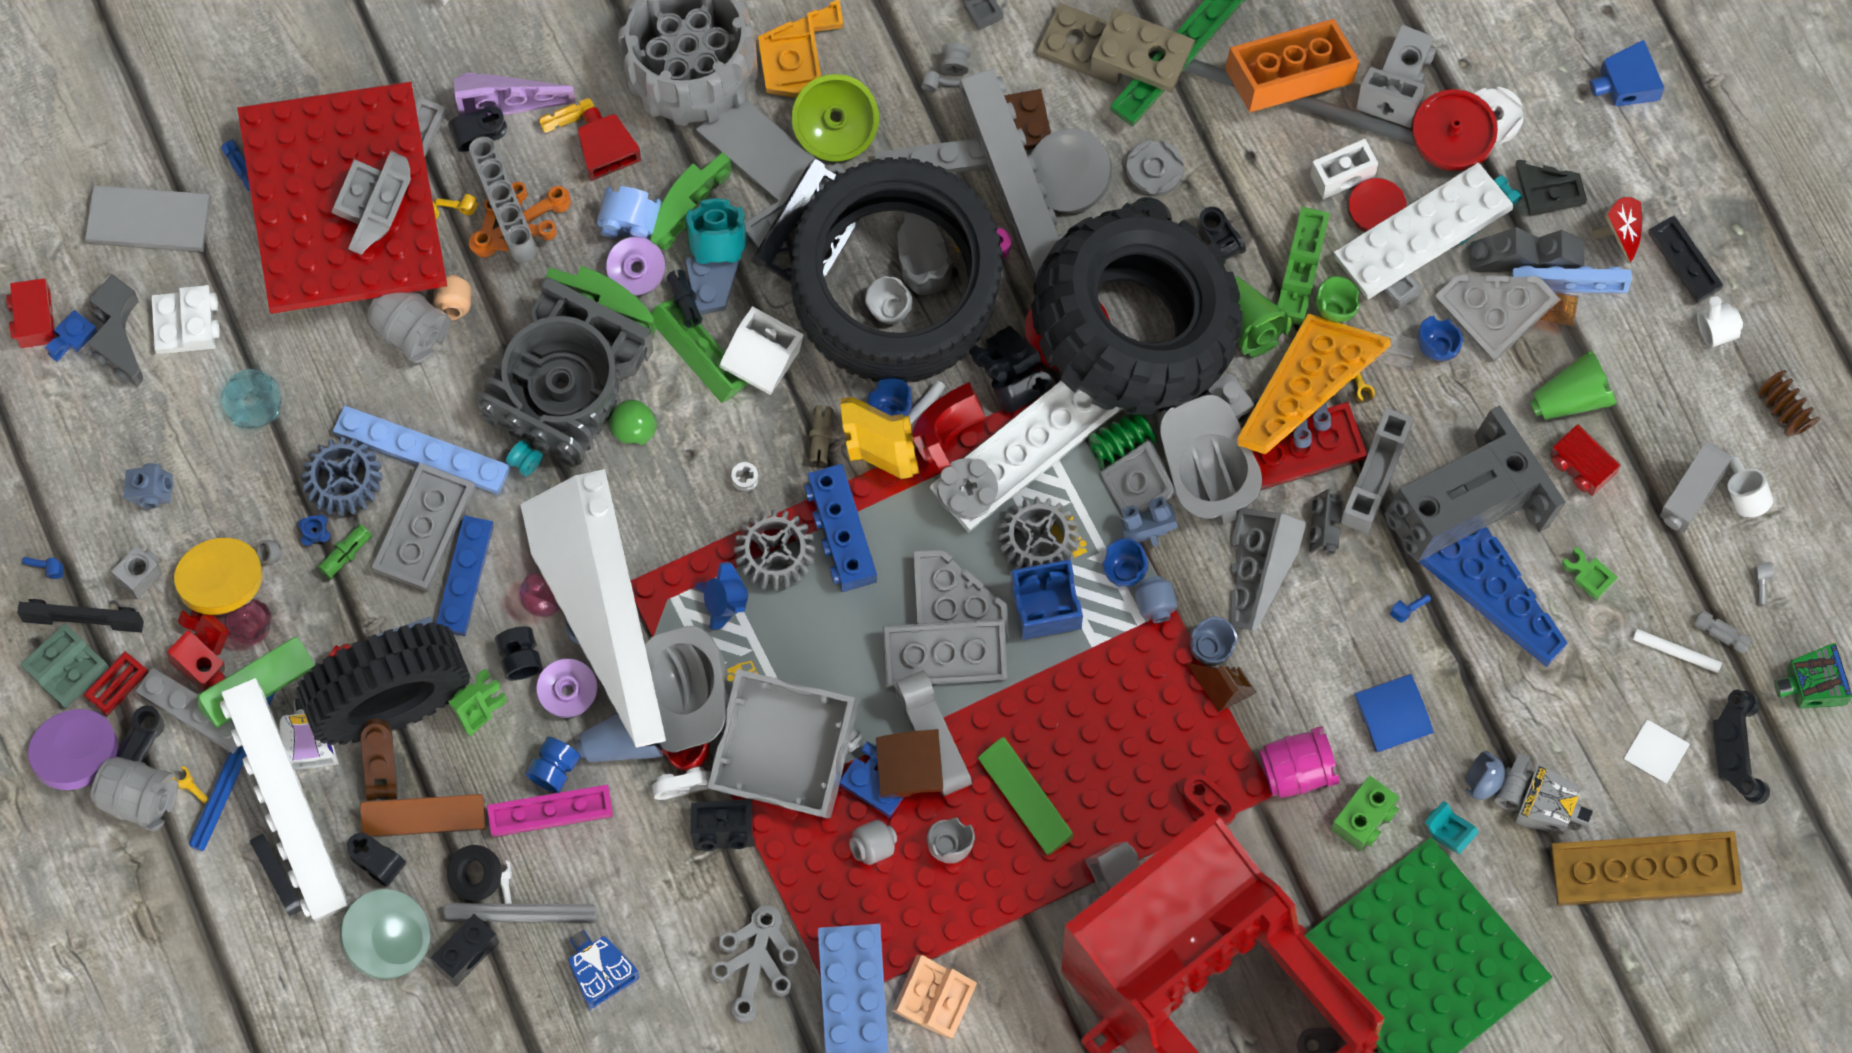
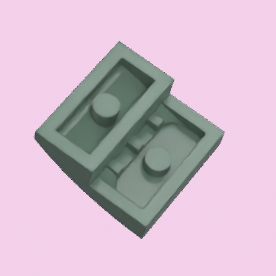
[20,623,109,709]

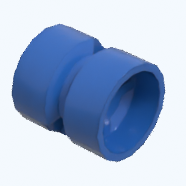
[525,736,581,793]

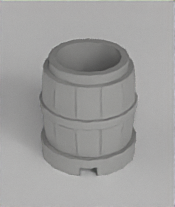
[367,292,451,364]
[91,757,178,831]

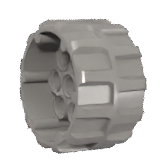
[618,0,759,126]

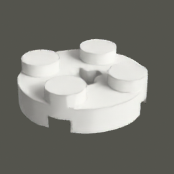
[1474,87,1524,147]

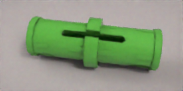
[317,524,373,579]

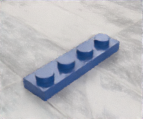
[436,515,494,636]

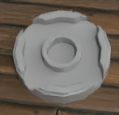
[1126,140,1184,197]

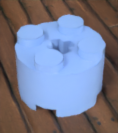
[596,186,662,239]

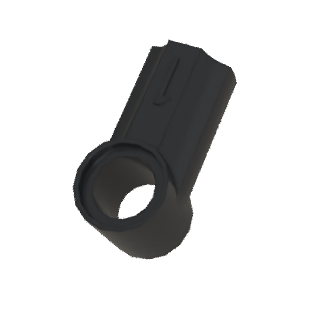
[116,705,165,762]

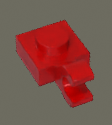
[177,610,230,656]

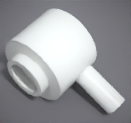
[1697,296,1743,348]
[1728,457,1773,517]

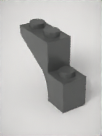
[1470,227,1584,272]
[88,274,143,387]

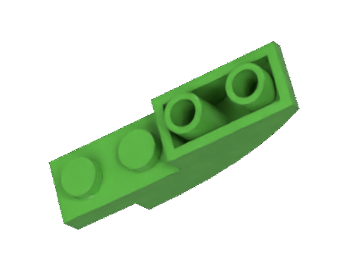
[650,152,732,250]
[545,266,656,334]

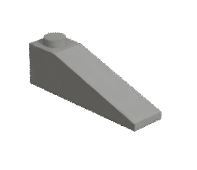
[1231,508,1306,631]

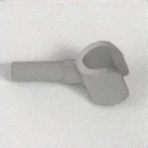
[921,71,960,93]
[1754,562,1774,606]

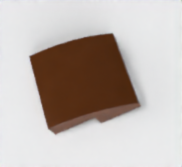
[875,729,943,798]

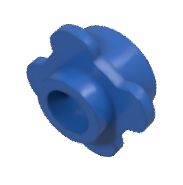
[298,514,331,546]

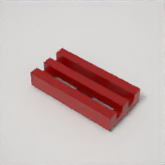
[84,651,149,717]

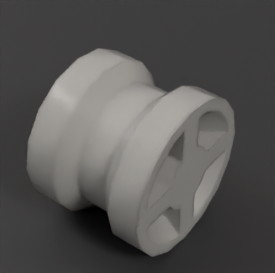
[940,43,970,76]

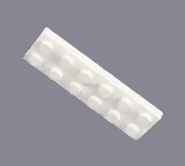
[1334,162,1513,300]

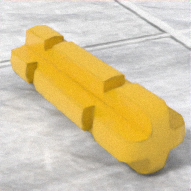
[539,98,594,133]

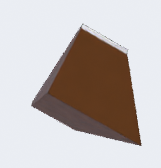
[1187,663,1256,712]

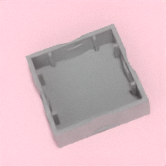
[708,669,860,818]

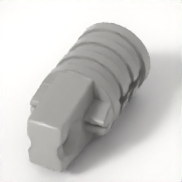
[1495,753,1533,811]

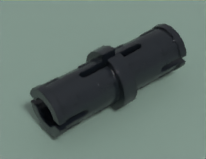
[666,270,703,328]

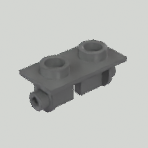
[1308,489,1343,554]

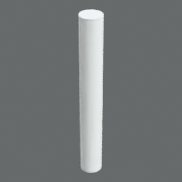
[1633,629,1722,673]

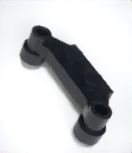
[1712,690,1770,805]

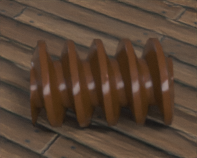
[1757,370,1820,437]

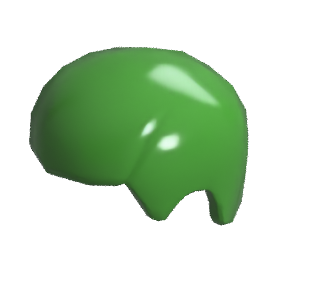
[1315,276,1360,323]
[608,400,657,445]

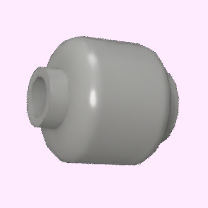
[849,820,897,865]

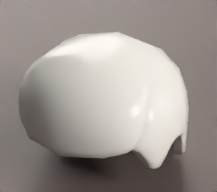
[865,276,912,324]

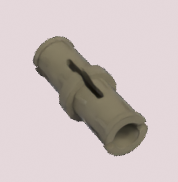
[808,405,833,468]

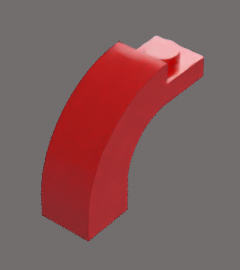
[912,382,986,471]

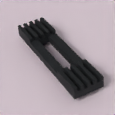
[17,599,144,633]

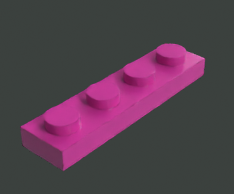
[487,785,613,837]

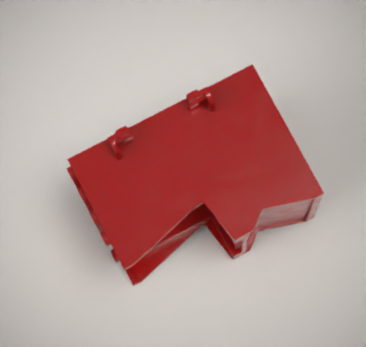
[1061,809,1385,1053]

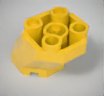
[840,397,919,479]

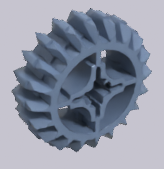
[301,437,383,518]

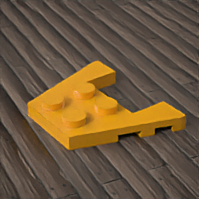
[758,0,844,98]

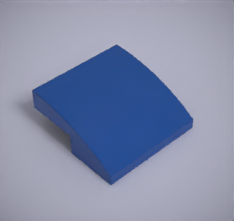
[1354,674,1434,752]

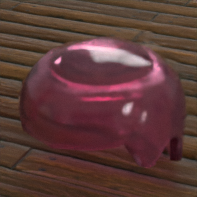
[518,573,560,618]
[224,599,272,646]

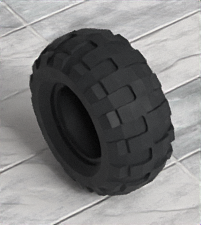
[1031,208,1243,415]

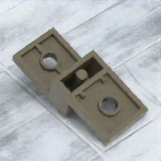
[1037,2,1195,93]

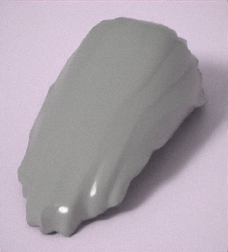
[896,213,953,295]

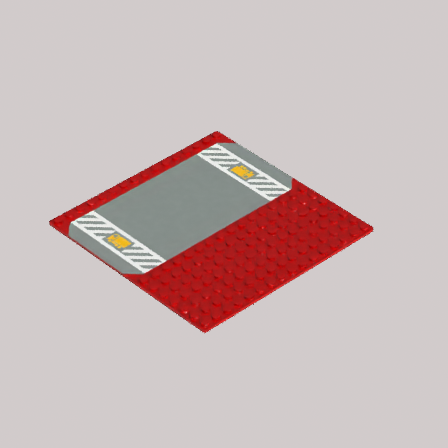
[630,387,1272,983]

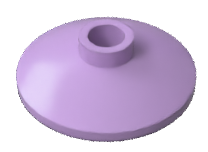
[606,237,665,296]
[537,659,598,718]

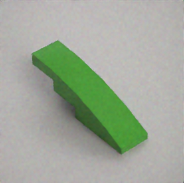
[1278,206,1330,325]

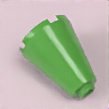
[1235,276,1292,357]
[1530,350,1617,420]

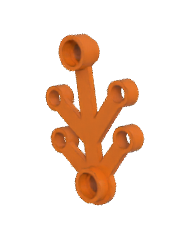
[469,182,572,258]

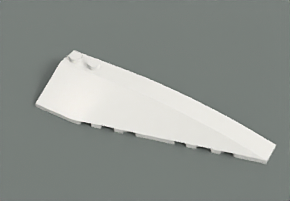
[520,469,666,748]

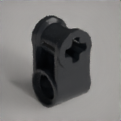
[448,106,507,152]
[1197,206,1246,260]
[991,364,1052,413]
[347,833,407,887]

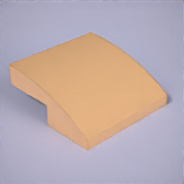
[892,955,977,1039]

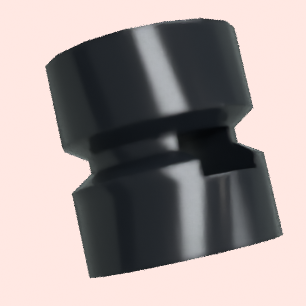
[495,626,543,681]

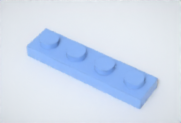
[1511,265,1632,293]

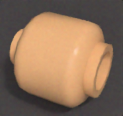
[433,275,472,320]

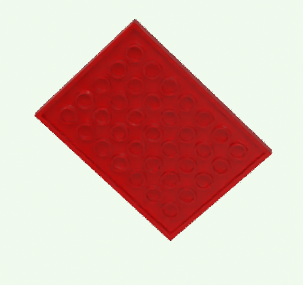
[237,81,447,314]

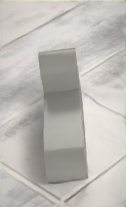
[895,670,972,797]

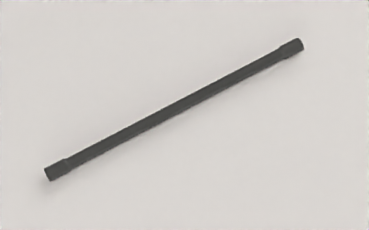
[1148,50,1415,146]

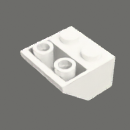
[719,306,804,395]

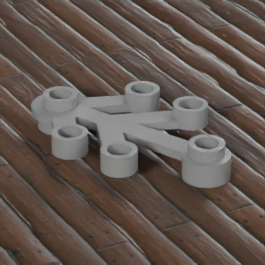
[712,906,798,1024]

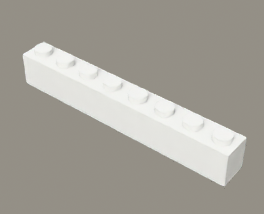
[220,678,350,922]

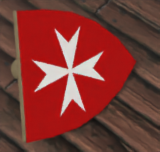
[1592,197,1642,263]

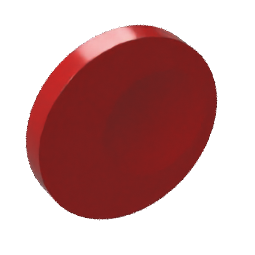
[1412,89,1498,171]

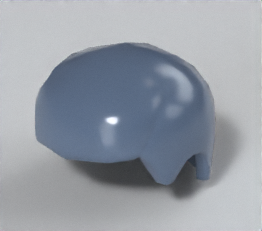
[1189,616,1238,666]
[1465,751,1506,800]

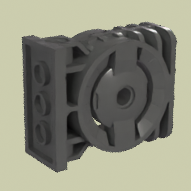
[476,277,654,466]

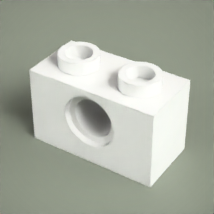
[1310,139,1378,199]

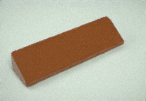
[360,794,486,837]

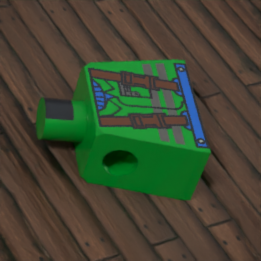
[1774,643,1852,709]

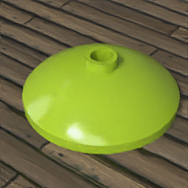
[792,74,879,162]

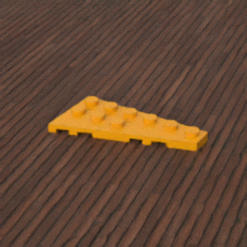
[1238,314,1390,454]

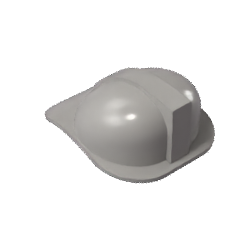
[1160,395,1262,524]
[645,626,726,752]

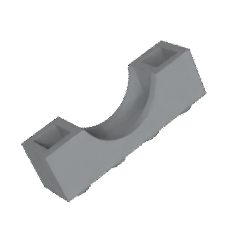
[1341,408,1414,535]

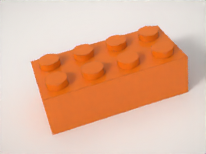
[1225,19,1359,113]

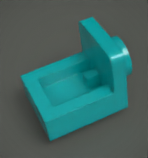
[1425,801,1479,855]

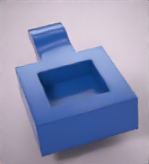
[45,310,97,362]

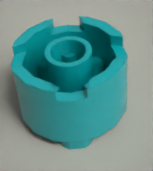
[686,198,747,264]

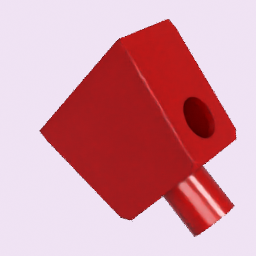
[578,107,641,182]
[167,629,227,692]

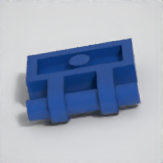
[839,741,904,818]

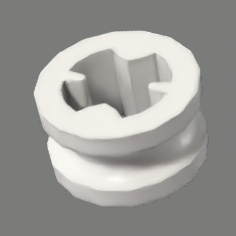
[731,462,758,492]

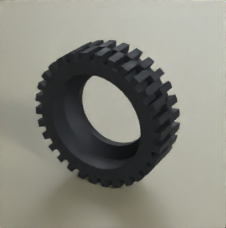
[296,623,470,745]

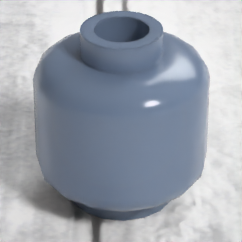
[1135,576,1178,623]

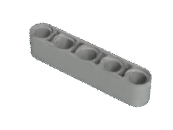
[469,137,537,263]

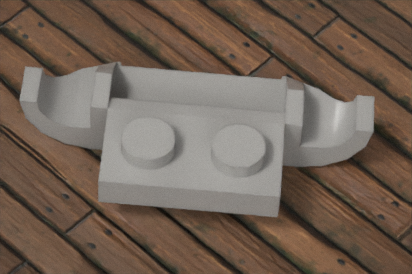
[331,150,411,255]

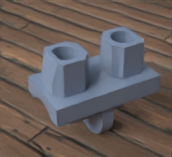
[1120,496,1178,547]

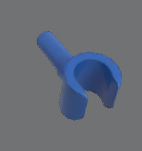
[22,557,63,579]
[1390,594,1431,623]

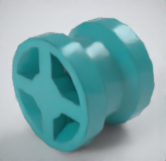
[506,439,543,477]

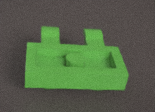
[448,669,507,736]

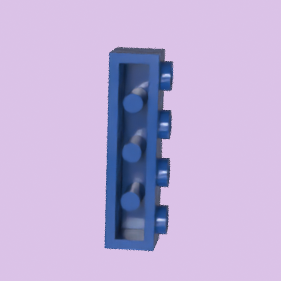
[804,464,877,592]

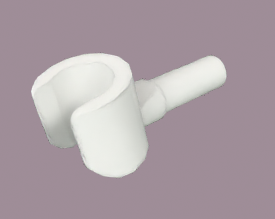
[500,860,512,904]

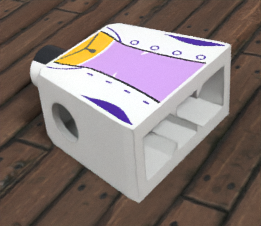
[279,698,339,770]

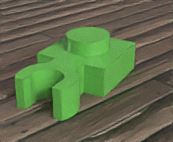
[1562,547,1618,601]

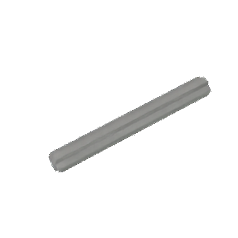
[443,903,597,922]

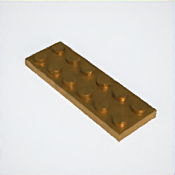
[1550,831,1743,906]

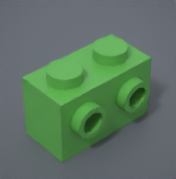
[1331,775,1399,852]

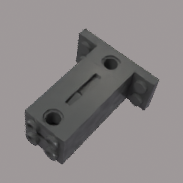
[1384,405,1566,562]

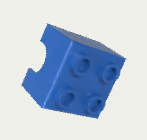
[1010,559,1083,640]

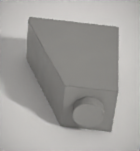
[1659,441,1732,533]

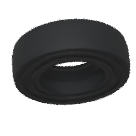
[447,845,502,901]

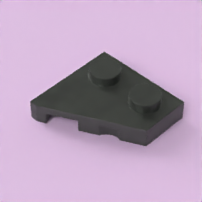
[1515,160,1587,216]

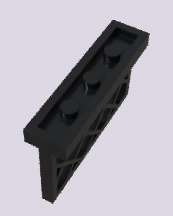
[751,159,859,284]

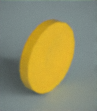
[174,538,263,615]

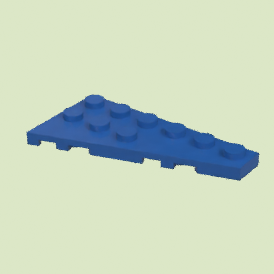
[1409,527,1567,667]

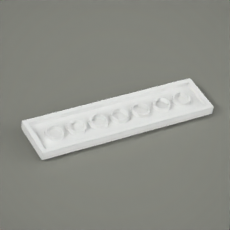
[930,380,1123,533]

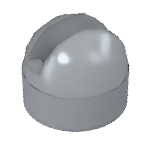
[256,540,282,564]

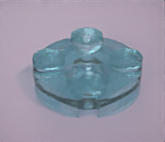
[221,369,282,429]

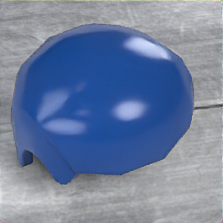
[1417,315,1463,361]
[867,378,912,416]
[1102,538,1149,587]

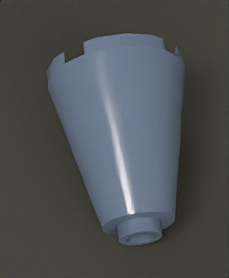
[577,712,664,762]

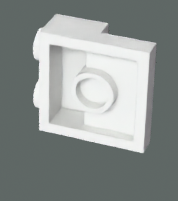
[152,285,220,354]

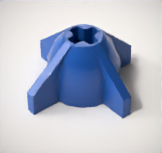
[695,562,748,630]

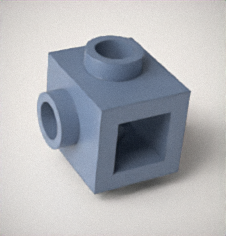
[123,463,173,509]

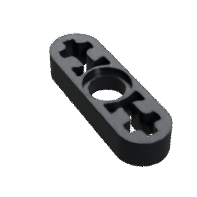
[249,833,303,917]

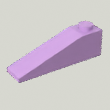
[453,73,576,116]

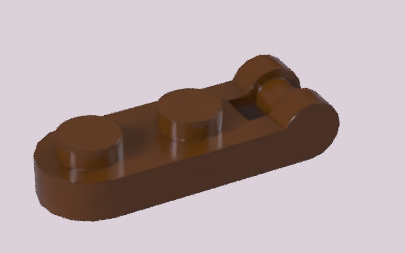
[361,718,398,801]

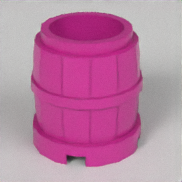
[1259,726,1340,798]

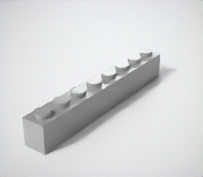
[959,68,1063,282]

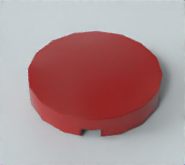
[1348,178,1406,232]

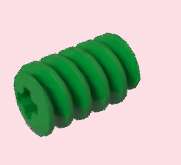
[1088,414,1156,469]

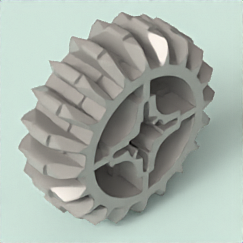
[998,497,1080,570]
[734,509,816,591]

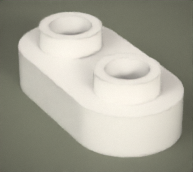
[652,767,711,800]

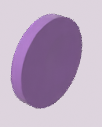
[28,709,118,790]

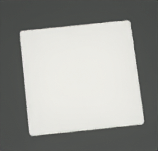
[1624,720,1690,783]

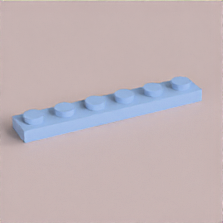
[333,405,510,495]

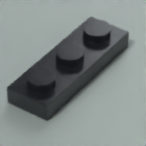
[1648,215,1723,303]

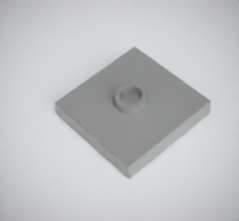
[1099,441,1176,513]

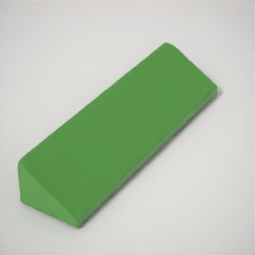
[652,298,749,403]
[197,636,315,728]
[978,737,1073,856]

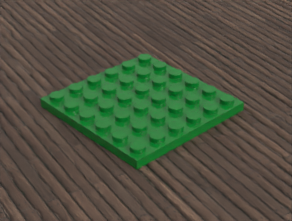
[1304,837,1553,1053]

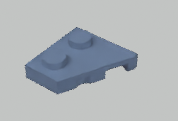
[685,253,742,315]

